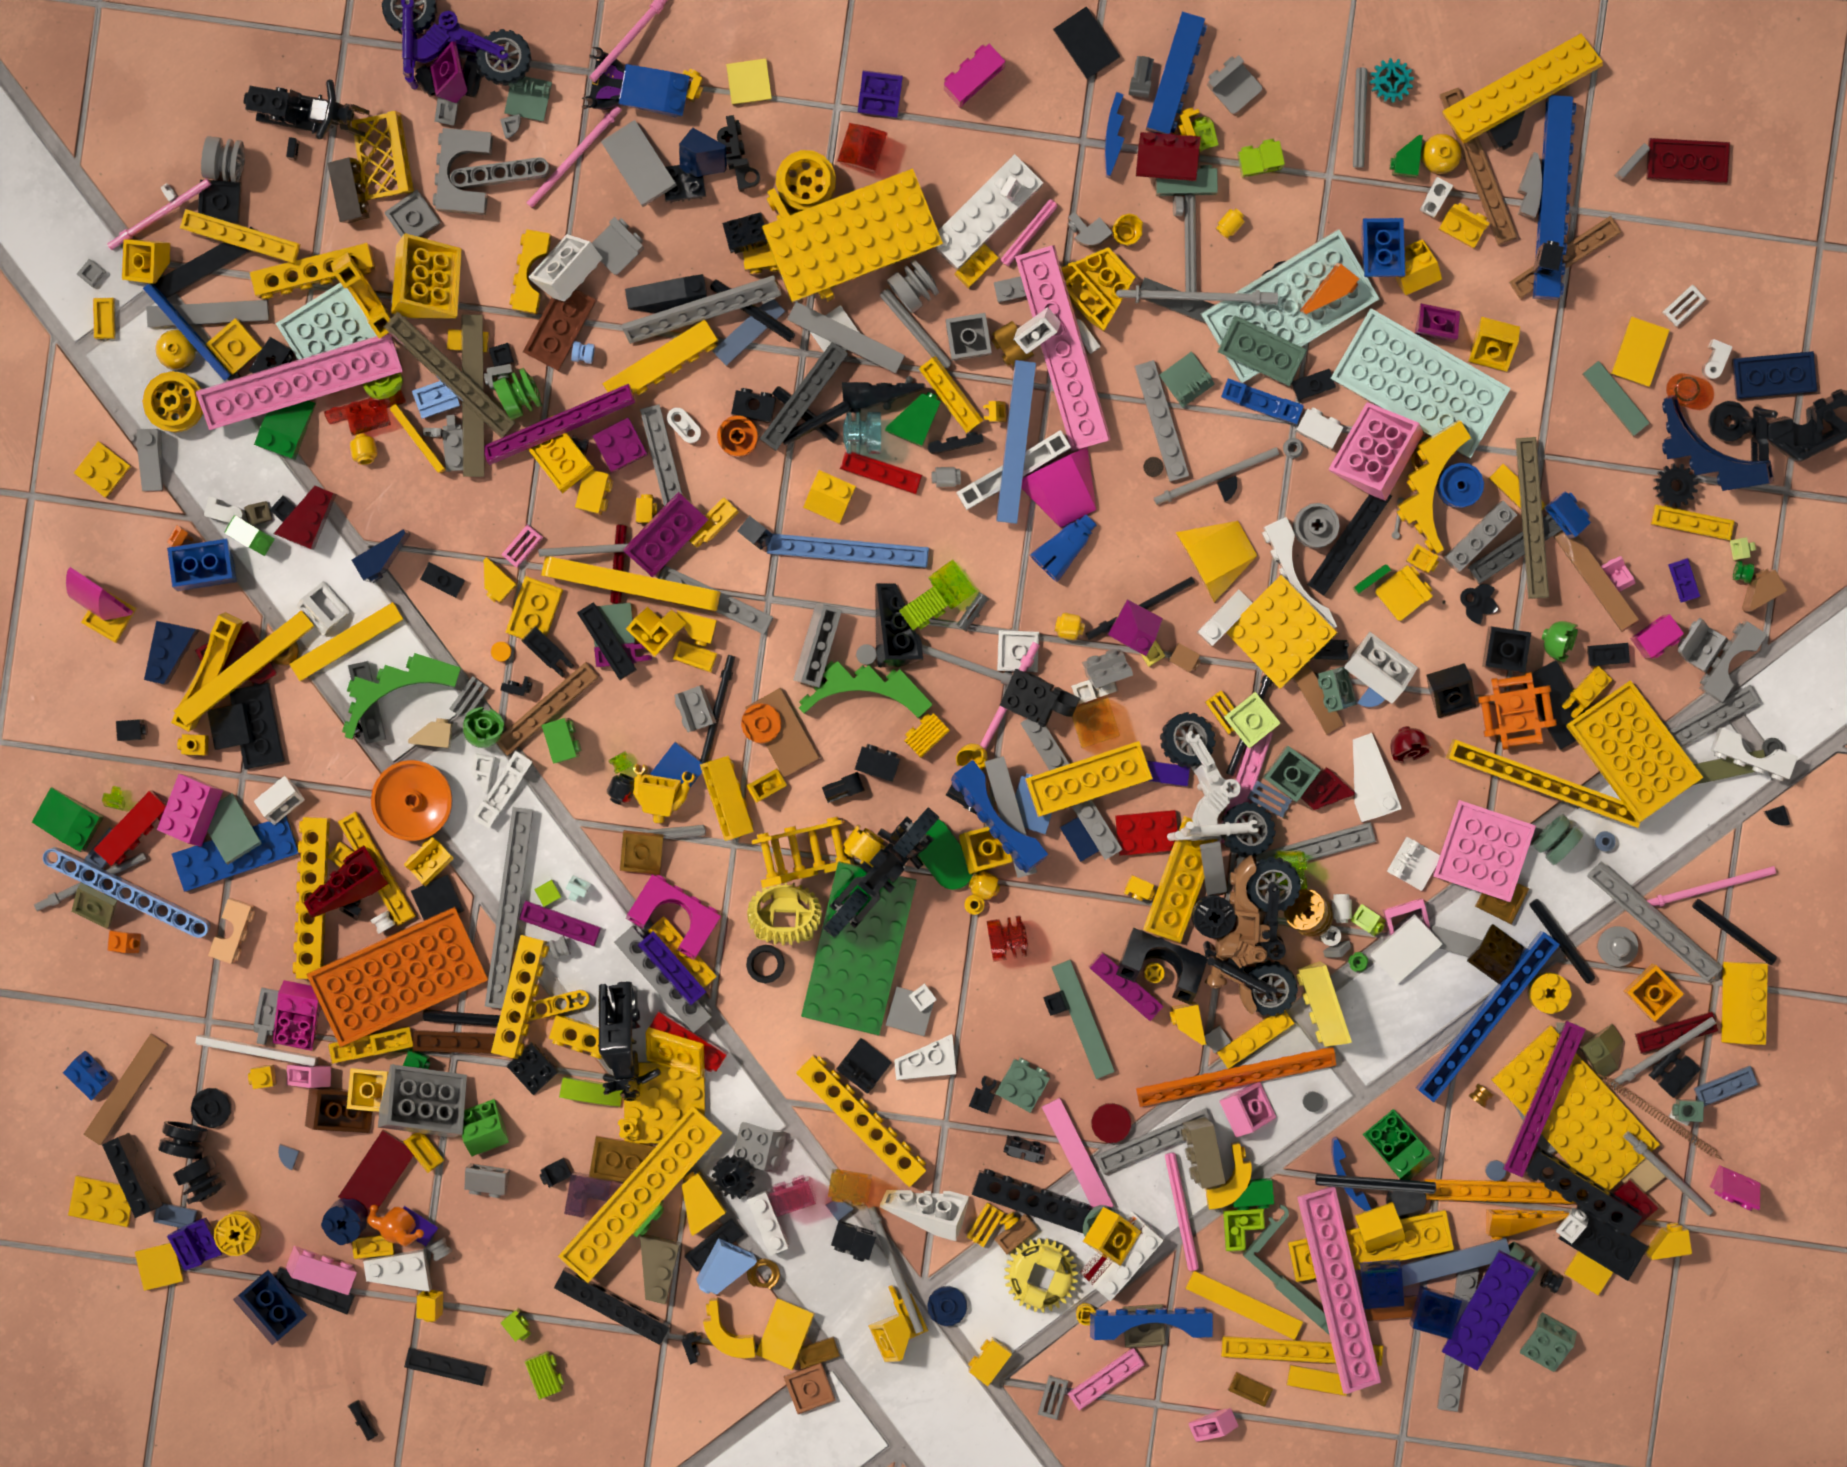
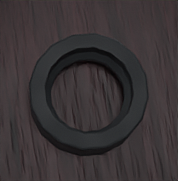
[746,944,785,984]

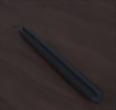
[1315,1174,1436,1194]

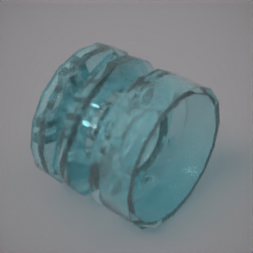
[843,412,881,454]

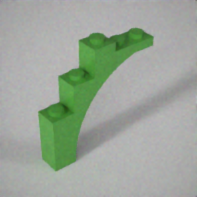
[342,653,461,740]
[799,661,933,718]

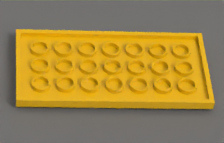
[762,168,943,303]
[1491,1025,1660,1190]

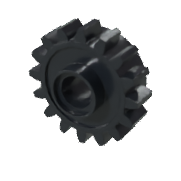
[1653,463,1699,508]
[712,1155,756,1199]

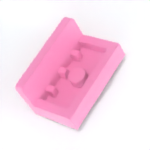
[1601,556,1636,592]

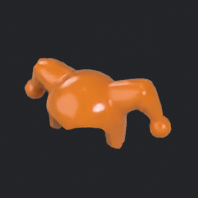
[367,1205,424,1247]

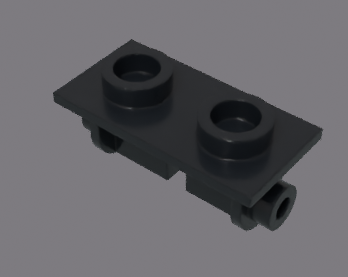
[1003,1135,1046,1164]

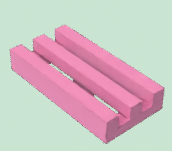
[501,524,543,568]

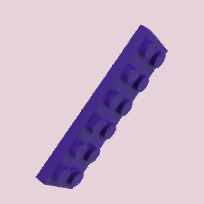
[1442,1250,1535,1371]

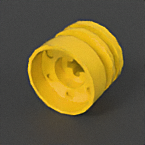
[214,1210,262,1256]

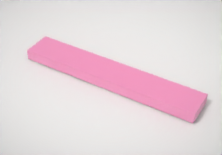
[1220,732,1273,843]
[1042,1098,1114,1208]

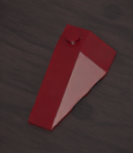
[304,845,389,918]

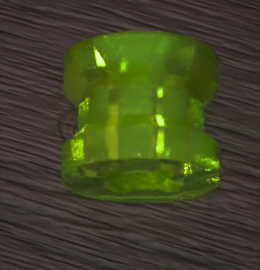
[608,751,633,774]

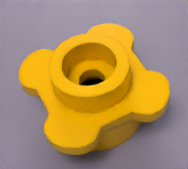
[618,1117,639,1138]

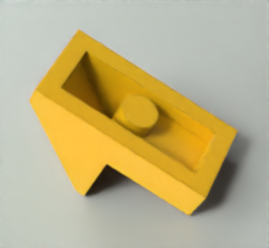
[746,768,787,803]

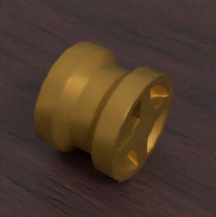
[1469,1083,1494,1108]

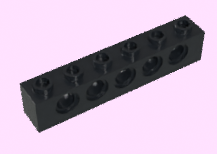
[1525,1147,1642,1236]
[971,1168,1092,1234]
[554,1267,671,1345]

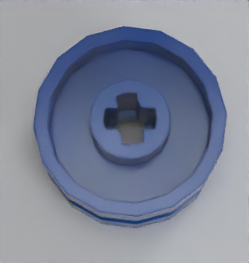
[1436,463,1484,508]

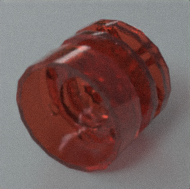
[987,915,1028,962]

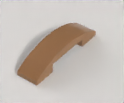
[1293,663,1344,735]

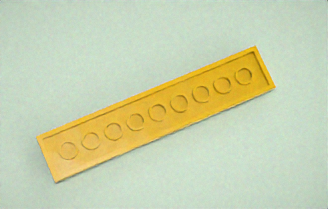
[558,1106,723,1283]

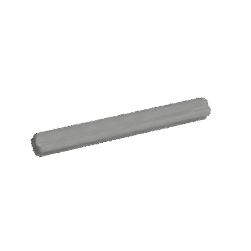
[1353,67,1367,168]
[1184,194,1197,292]
[880,289,951,369]

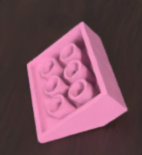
[1329,402,1424,501]

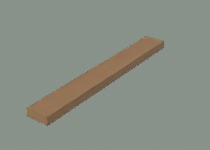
[1439,87,1517,245]

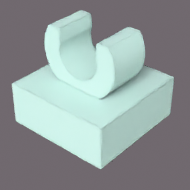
[566,875,591,902]

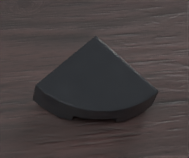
[1217,476,1237,502]
[1763,805,1790,825]

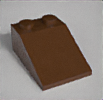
[305,1087,373,1133]

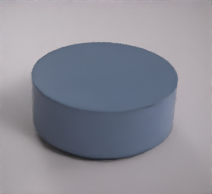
[1485,1160,1506,1181]

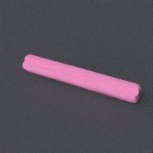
[1001,199,1058,266]

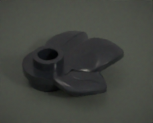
[1460,584,1498,624]

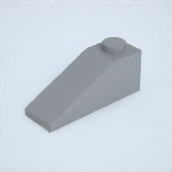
[137,429,163,491]

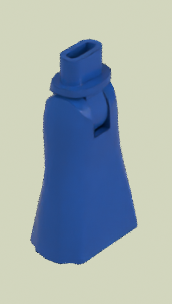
[1030,514,1097,582]

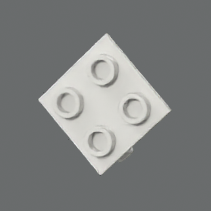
[1387,837,1440,891]

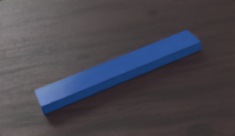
[143,283,232,381]

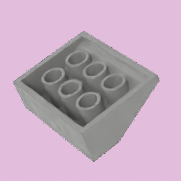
[378,1064,467,1137]

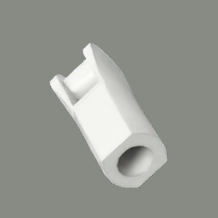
[1076,319,1101,354]

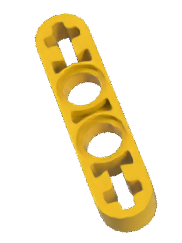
[513,990,590,1022]

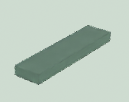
[1582,361,1649,436]

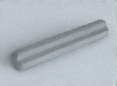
[646,825,706,839]

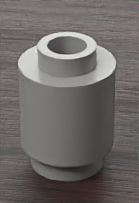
[931,467,961,488]

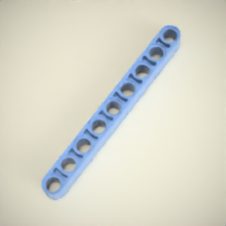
[42,847,210,938]

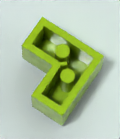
[1237,139,1285,178]

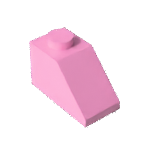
[287,1065,331,1088]
[1188,1408,1238,1442]

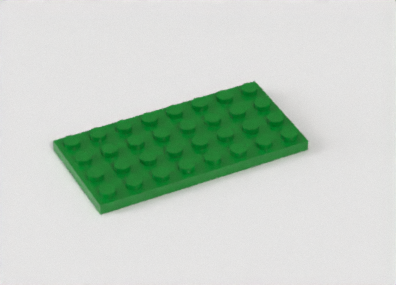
[801,861,917,1035]

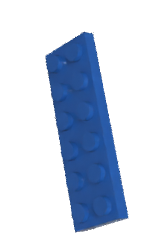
[171,815,299,892]

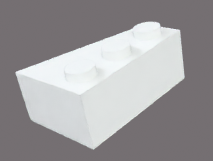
[363,1249,432,1292]

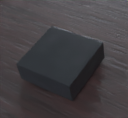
[286,137,300,161]
[489,343,514,367]
[270,495,296,522]
[1043,990,1070,1016]

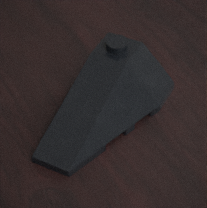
[625,274,708,313]
[842,382,926,413]
[875,583,923,667]

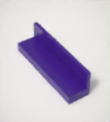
[637,931,706,1006]

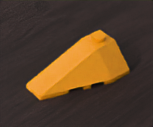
[1486,1209,1569,1240]

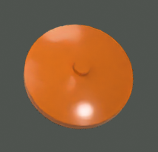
[371,760,453,841]

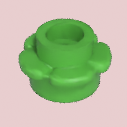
[1348,952,1368,972]

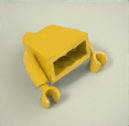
[633,764,695,823]

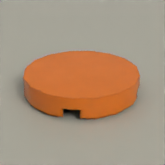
[741,703,781,743]

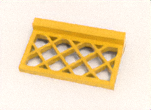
[351,111,414,201]

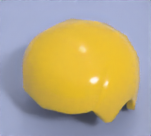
[1112,213,1143,246]
[956,743,988,771]

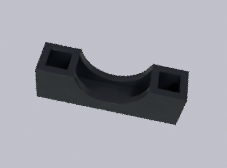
[102,1133,163,1218]

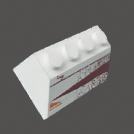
[1079,1212,1163,1301]

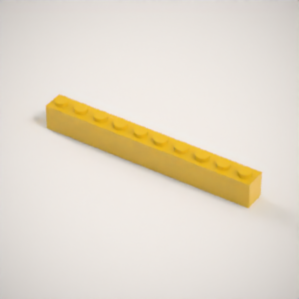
[1446,739,1641,828]

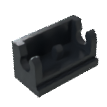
[1312,639,1349,660]

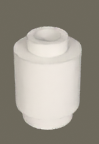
[1331,894,1352,923]

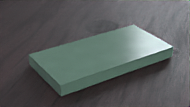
[1217,315,1307,386]

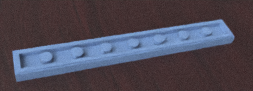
[996,360,1036,524]
[767,534,929,568]

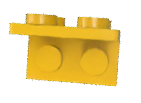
[1438,203,1490,249]

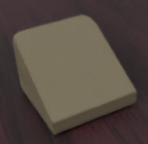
[244,501,272,526]

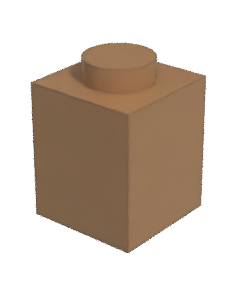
[1168,643,1201,673]

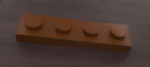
[413,1030,495,1054]

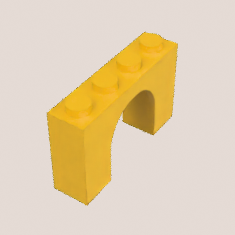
[331,252,392,339]

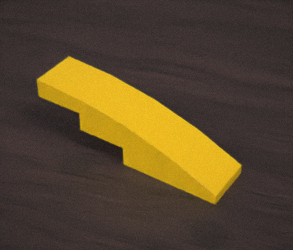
[328,1027,413,1064]

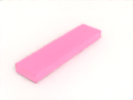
[1068,1347,1145,1410]

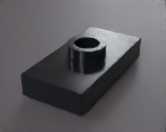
[1291,368,1336,401]
[420,562,466,598]

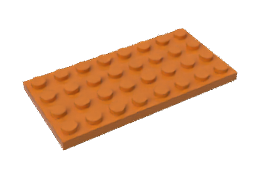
[306,907,488,1047]

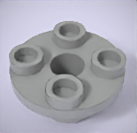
[1597,926,1638,967]

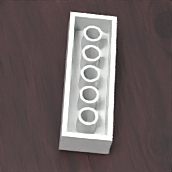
[935,154,1043,270]

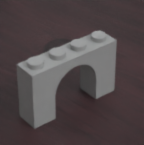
[433,128,493,215]

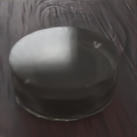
[1143,457,1164,477]

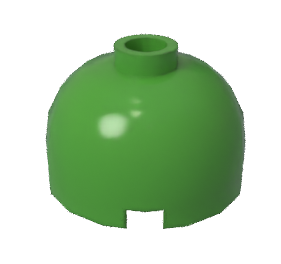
[1542,621,1578,662]
[463,707,504,748]

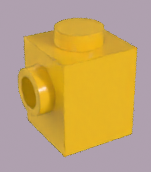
[248,1064,277,1089]
[416,1290,443,1322]

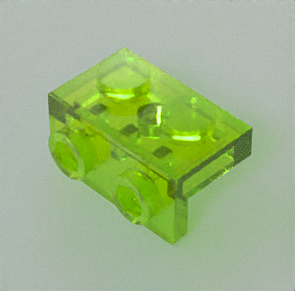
[928,559,977,609]

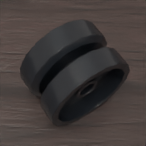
[158,1121,208,1159]

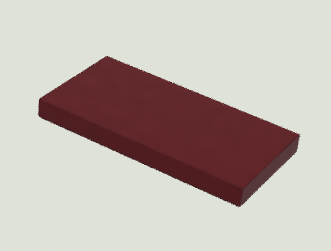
[1646,138,1730,183]
[338,1129,414,1217]

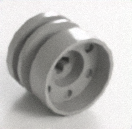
[201,136,245,183]
[887,259,939,314]

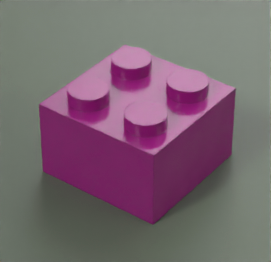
[593,418,648,473]

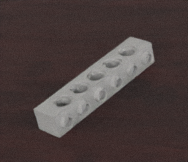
[614,925,712,1033]

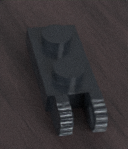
[927,431,984,454]
[521,626,574,678]

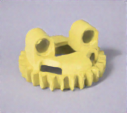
[747,882,822,946]
[1004,1238,1078,1313]

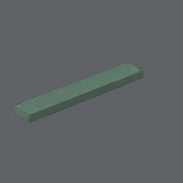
[1052,960,1115,1079]

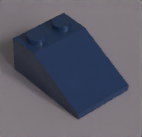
[351,529,410,583]

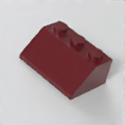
[1136,132,1201,181]

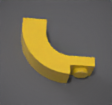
[1205,1142,1252,1210]
[703,1297,756,1358]

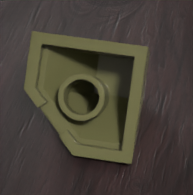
[1579,1024,1623,1079]

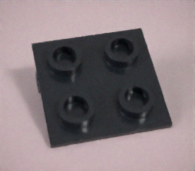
[665,165,706,203]
[722,212,768,254]
[836,1038,892,1094]
[506,1042,559,1095]

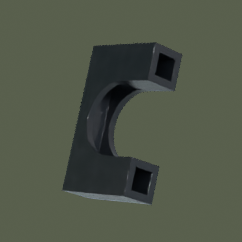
[1116,927,1207,1005]

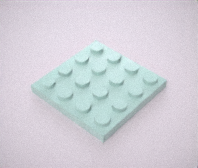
[275,283,377,360]

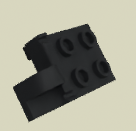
[717,115,760,192]
[999,669,1080,727]

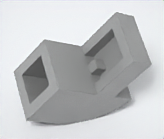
[1067,212,1112,247]

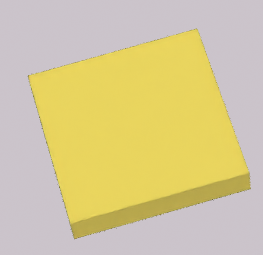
[726,58,772,105]

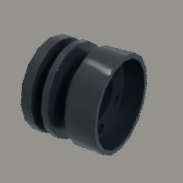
[1191,895,1236,938]
[173,1154,226,1204]

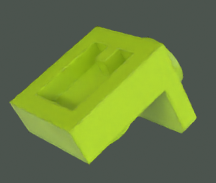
[1191,117,1218,151]
[1350,904,1386,937]

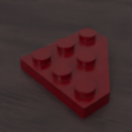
[195,621,278,684]

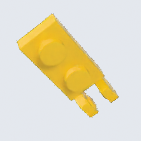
[1562,665,1612,718]
[888,1281,929,1339]

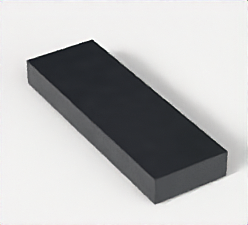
[684,1218,744,1272]

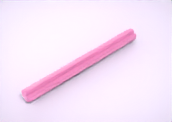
[1165,1152,1199,1271]

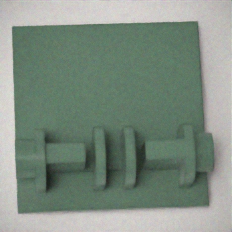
[504,76,552,122]
[1159,351,1215,408]

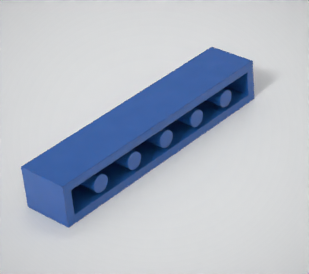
[1146,11,1207,134]

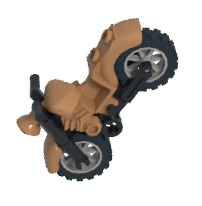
[1203,855,1301,1016]

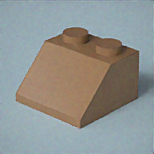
[1742,569,1787,612]

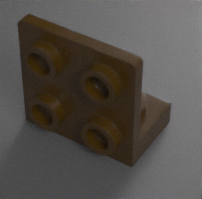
[1467,924,1524,984]

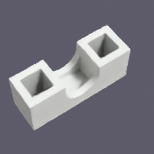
[747,1190,789,1256]

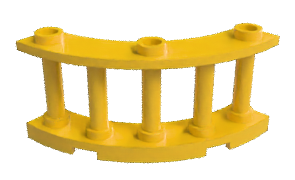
[752,816,855,888]

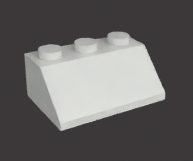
[528,234,603,301]
[1344,632,1418,704]

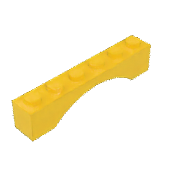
[171,612,243,732]

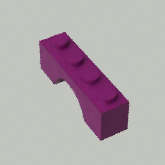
[1089,952,1163,1021]

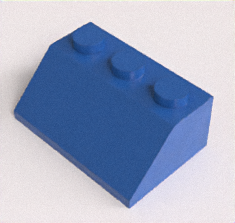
[167,539,237,591]

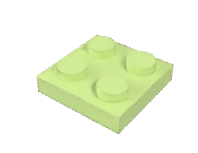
[1224,692,1280,748]

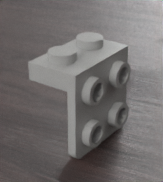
[1207,55,1262,114]
[592,217,644,275]
[1678,618,1728,673]
[733,1122,787,1171]

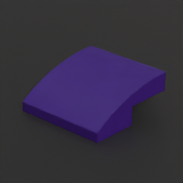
[857,70,903,118]
[167,1217,223,1270]

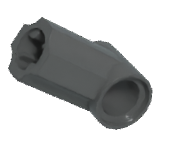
[1128,56,1154,98]

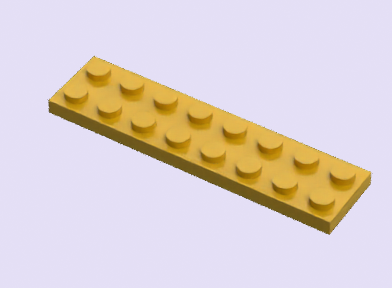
[1442,33,1603,144]
[1288,1209,1454,1282]

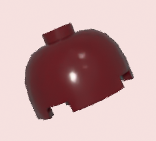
[1390,726,1432,763]

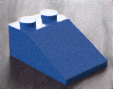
[618,64,690,118]
[1361,218,1405,277]

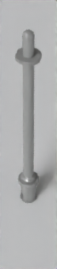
[1116,285,1278,306]

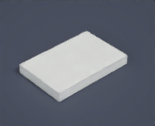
[1370,914,1442,984]

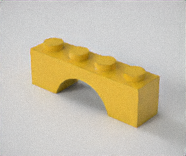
[509,229,552,315]

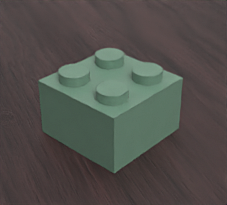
[1262,745,1320,802]

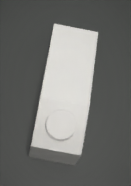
[1196,590,1252,646]

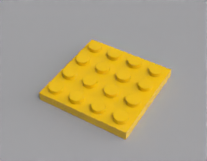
[1226,575,1338,689]
[624,1062,705,1143]

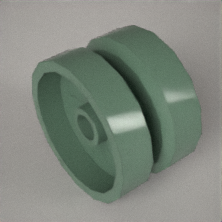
[1532,814,1584,865]

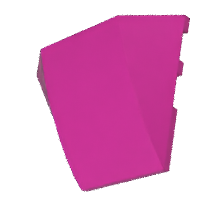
[1021,447,1096,528]
[66,567,133,621]

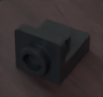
[500,676,533,697]
[539,1157,572,1188]
[682,1331,703,1365]

